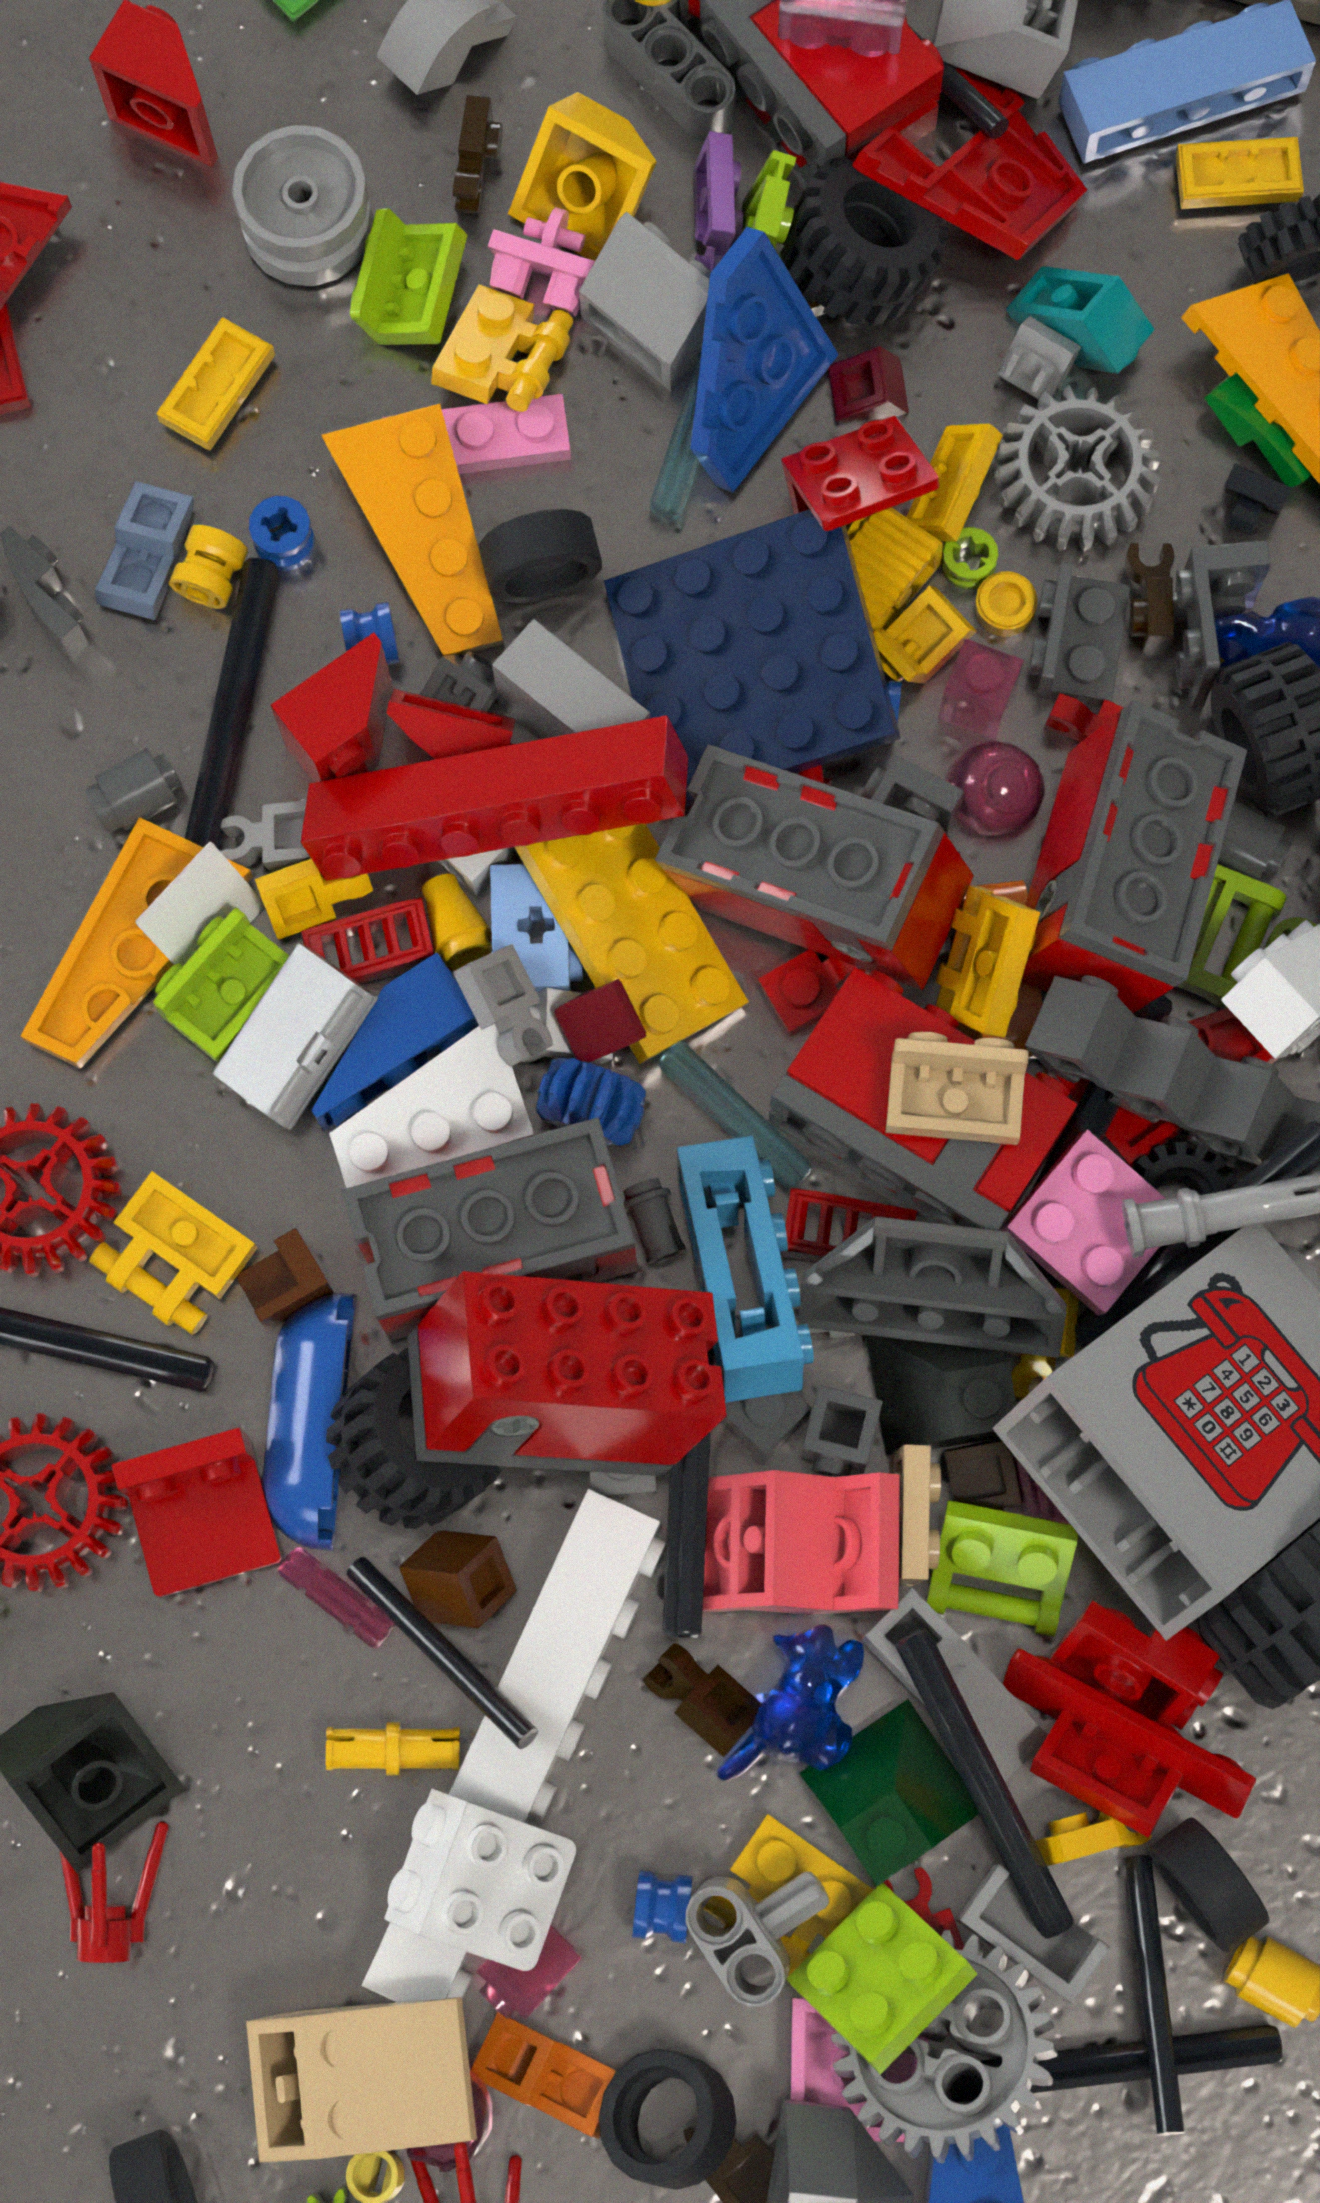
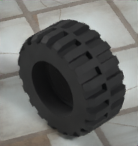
[1197,1518,1320,1709]

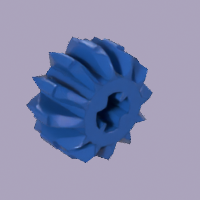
[536,1057,646,1146]

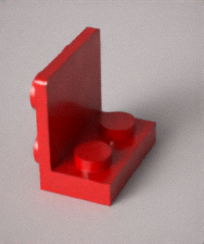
[781,415,940,531]
[111,1427,282,1597]

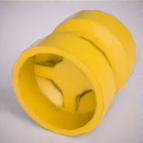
[168,525,248,609]

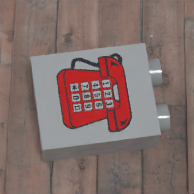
[992,1224,1320,1641]

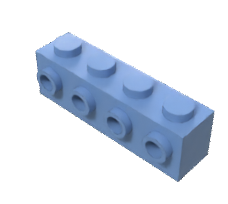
[1058,0,1316,164]

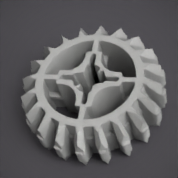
[994,385,1161,553]

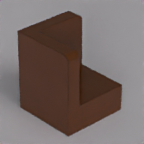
[237,1228,334,1332]
[399,1530,517,1629]

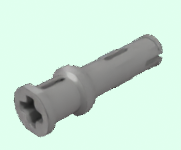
[1122,1171,1320,1258]

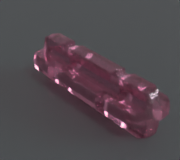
[278,1547,395,1648]

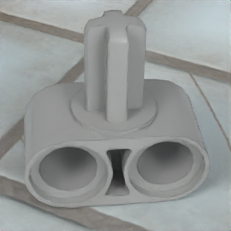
[686,1871,830,2007]

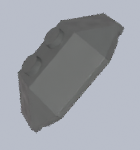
[798,1216,1067,1358]
[766,2099,914,2203]

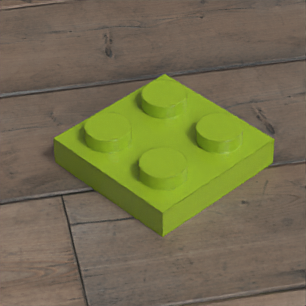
[786,1883,977,2075]

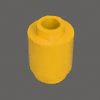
[1223,1935,1320,2028]

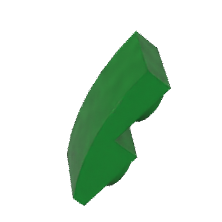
[1204,373,1311,488]

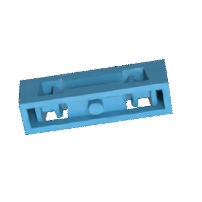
[677,1136,814,1403]

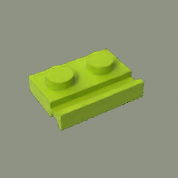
[741,150,796,249]

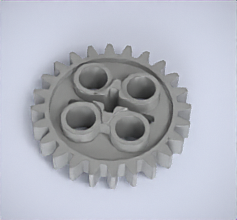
[831,1930,1057,2163]

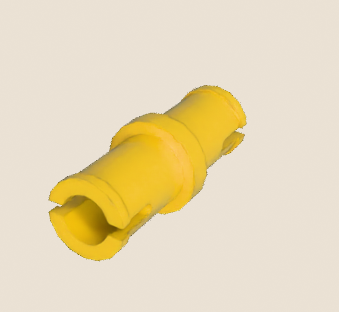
[326,1722,460,1775]

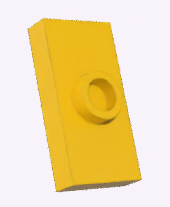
[1175,137,1304,209]
[156,317,276,451]
[906,423,1003,542]

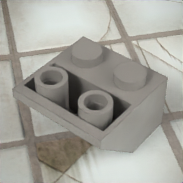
[932,0,1078,99]
[579,211,711,392]

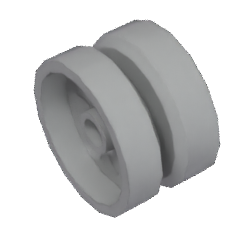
[232,125,374,286]

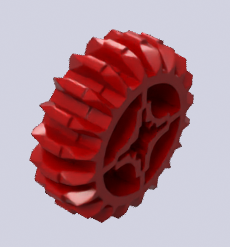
[0,1103,122,1277]
[0,1413,128,1592]

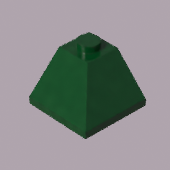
[798,1699,979,1887]

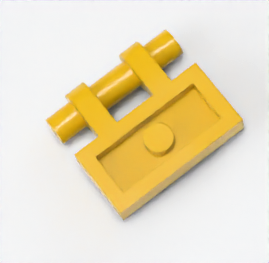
[431,284,573,412]
[935,885,1041,1038]
[89,1171,258,1335]
[703,1814,874,1978]

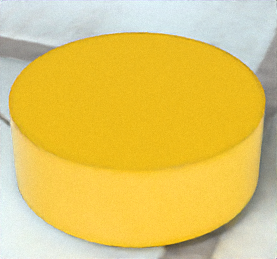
[974,571,1038,637]

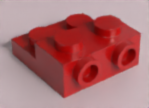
[1049,1600,1223,1730]

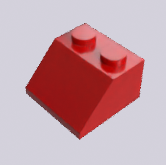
[89,0,218,168]
[270,632,392,783]

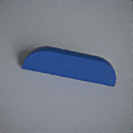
[262,1293,357,1551]

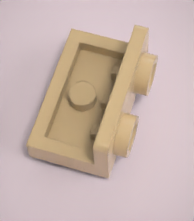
[885,1032,1029,1145]

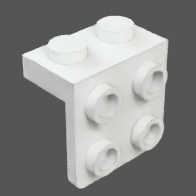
[384,1789,576,1971]

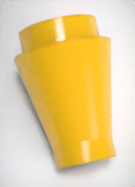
[421,874,492,971]

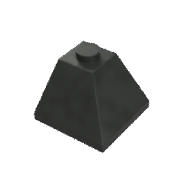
[865,1335,1016,1457]
[0,1692,184,1873]

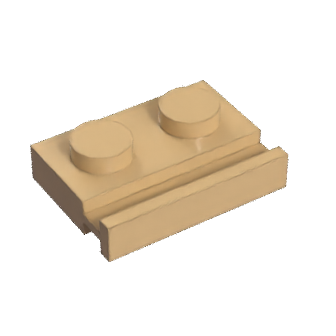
[889,1445,941,1587]

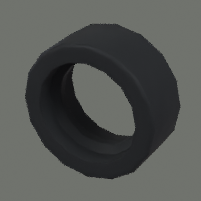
[479,509,602,603]
[1148,1817,1270,1953]
[598,2049,737,2190]
[109,2129,198,2203]

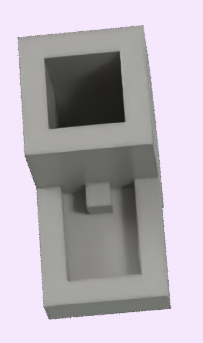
[376,0,517,95]

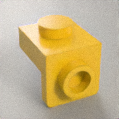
[873,586,977,684]

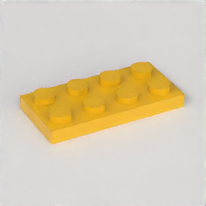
[515,824,749,1064]

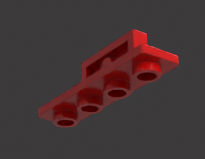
[1003,1648,1256,1838]

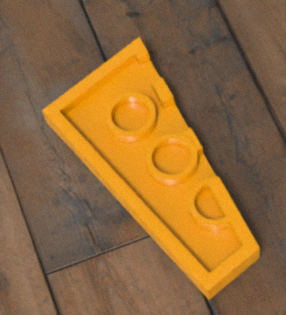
[1181,273,1320,484]
[321,404,504,656]
[20,817,253,1069]

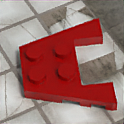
[852,67,1088,260]

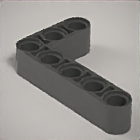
[603,0,736,142]

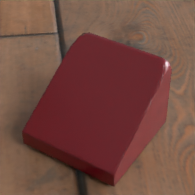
[828,346,909,424]
[554,979,647,1063]

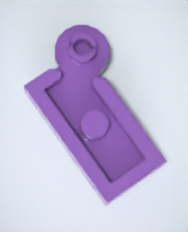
[693,131,743,272]

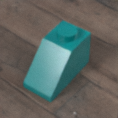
[1005,266,1155,374]

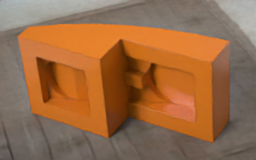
[470,2012,617,2139]

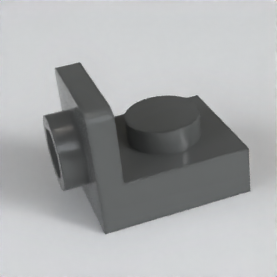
[420,651,498,712]

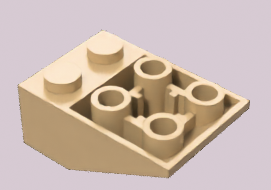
[246,1997,477,2163]

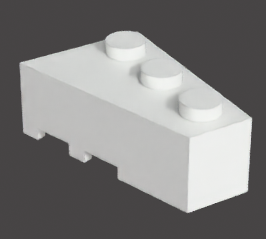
[1221,920,1320,1059]
[329,1024,534,1188]

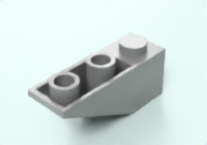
[862,1588,1047,1782]

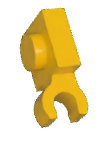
[255,859,373,940]
[1034,1811,1152,1866]

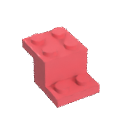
[703,1470,900,1615]

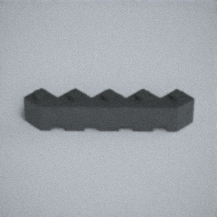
[1025,975,1320,1175]

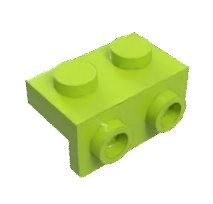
[350,208,468,345]
[153,907,289,1063]

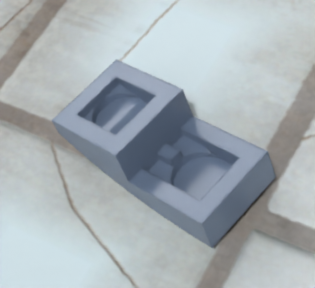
[95,481,194,620]

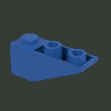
[311,953,479,1132]

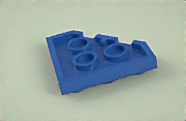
[690,227,839,493]

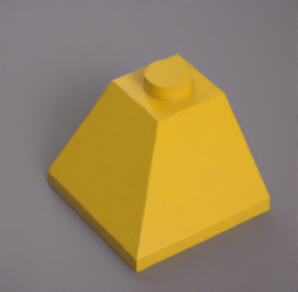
[508,92,657,261]

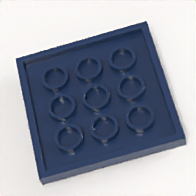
[604,509,901,809]

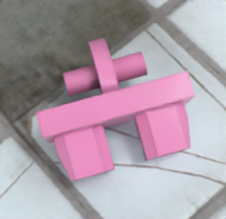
[488,207,595,317]

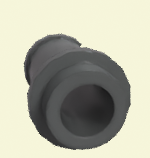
[623,1178,687,1264]

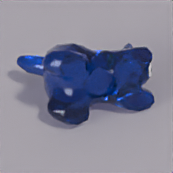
[1214,596,1320,669]
[717,1624,864,1781]

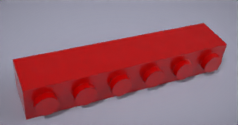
[300,715,688,881]

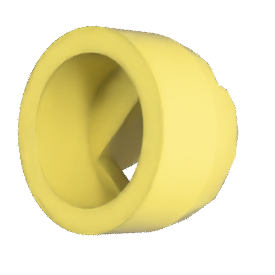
[346,2150,405,2203]

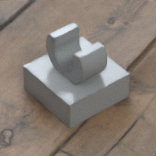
[997,316,1082,399]

